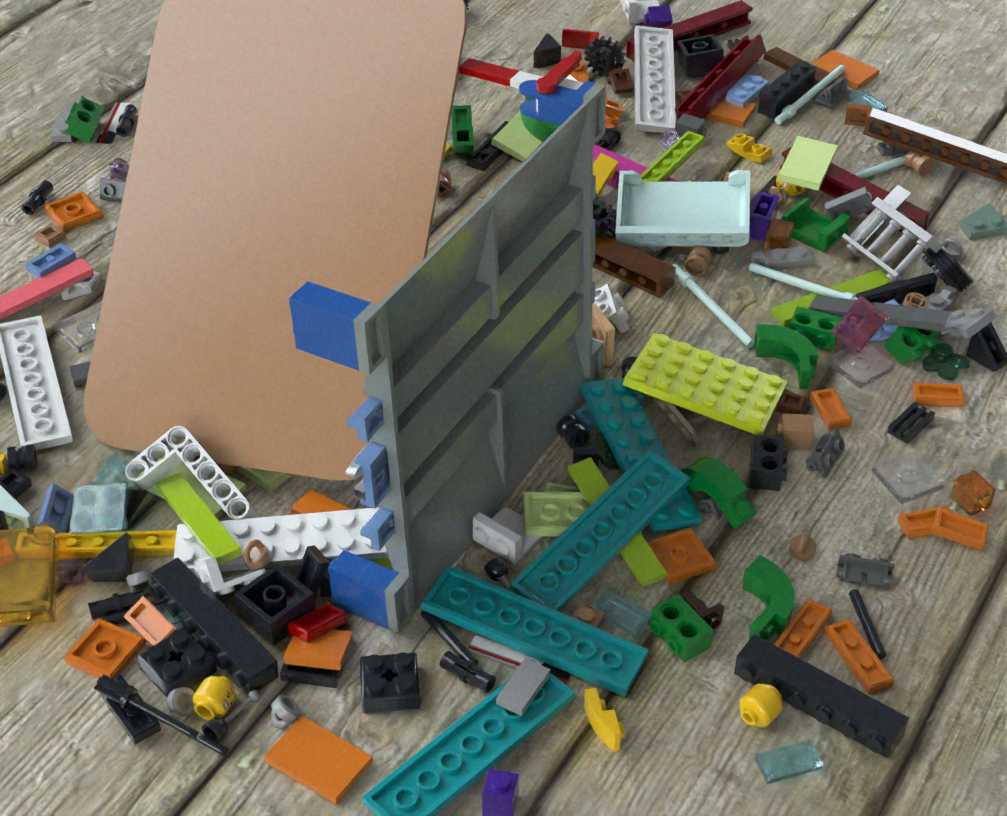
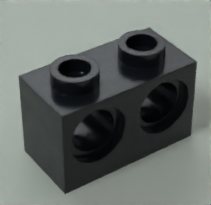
[749,435,788,491]

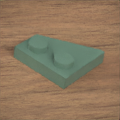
[960,203,1007,240]

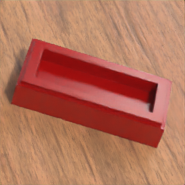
[288,604,348,643]

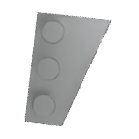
[940,308,996,339]

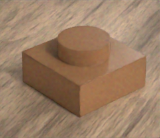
[571,603,605,628]

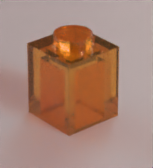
[764,218,794,250]
[950,470,996,516]

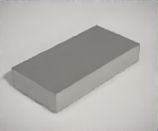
[496,658,551,716]

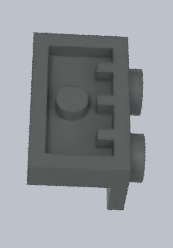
[825,187,875,220]

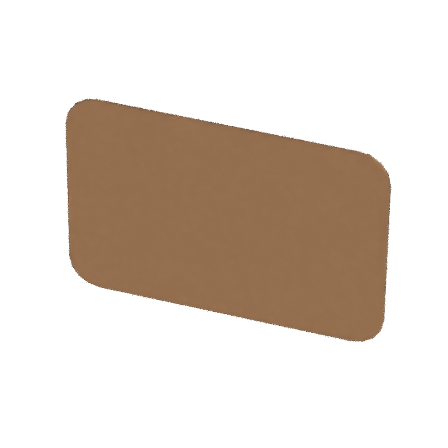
[84,0,467,481]

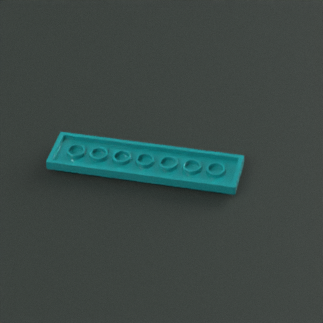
[580,378,702,532]
[510,449,690,612]
[422,566,649,697]
[362,660,575,816]

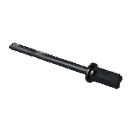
[94,674,229,757]

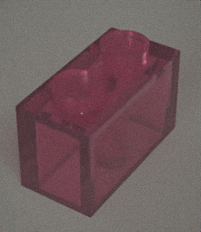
[831,296,889,353]

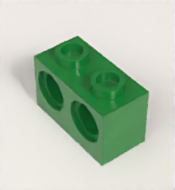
[65,96,104,143]
[789,306,842,352]
[884,326,941,366]
[650,594,713,662]

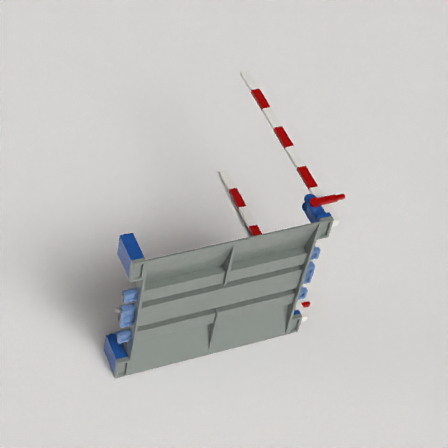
[289,51,606,633]

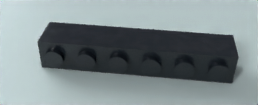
[150,557,278,694]
[734,634,909,758]

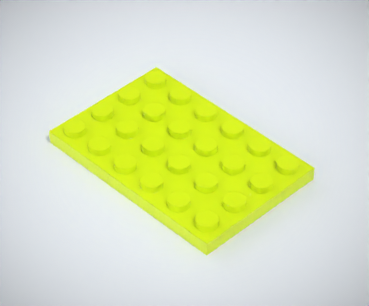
[623,333,788,436]

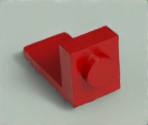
[562,29,599,56]

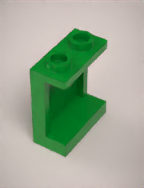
[781,197,851,253]

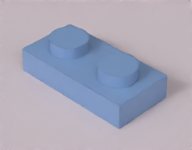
[25,243,77,278]
[37,483,75,533]

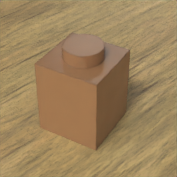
[776,414,814,450]

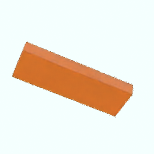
[774,598,833,659]
[824,619,894,694]

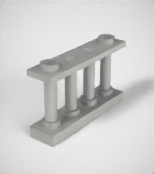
[842,197,942,283]

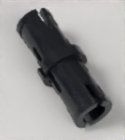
[116,104,137,137]
[21,180,53,215]
[88,588,145,620]
[440,651,496,693]

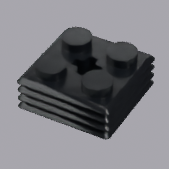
[922,246,974,293]
[137,628,217,697]
[360,652,421,713]

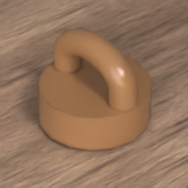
[768,186,787,209]
[789,531,817,561]
[243,539,272,571]

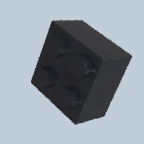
[677,34,724,78]
[234,564,316,646]

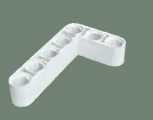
[126,426,257,520]

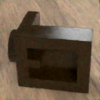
[682,591,724,630]

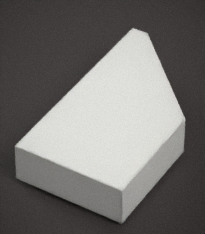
[61,272,102,300]

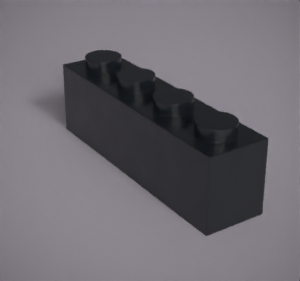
[758,60,817,119]

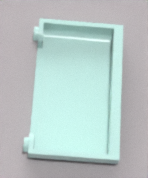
[615,170,750,247]

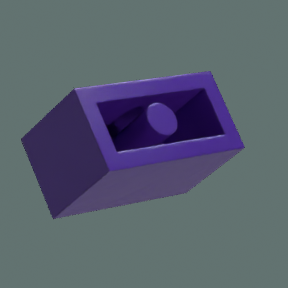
[749,192,780,241]

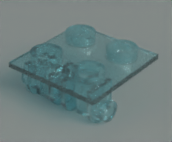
[69,483,128,534]

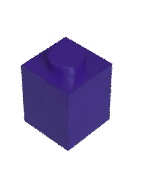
[644,5,673,28]
[482,769,519,816]

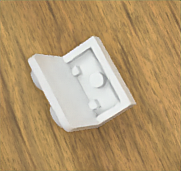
[620,0,660,24]
[595,284,629,333]
[473,508,544,565]
[193,556,266,595]

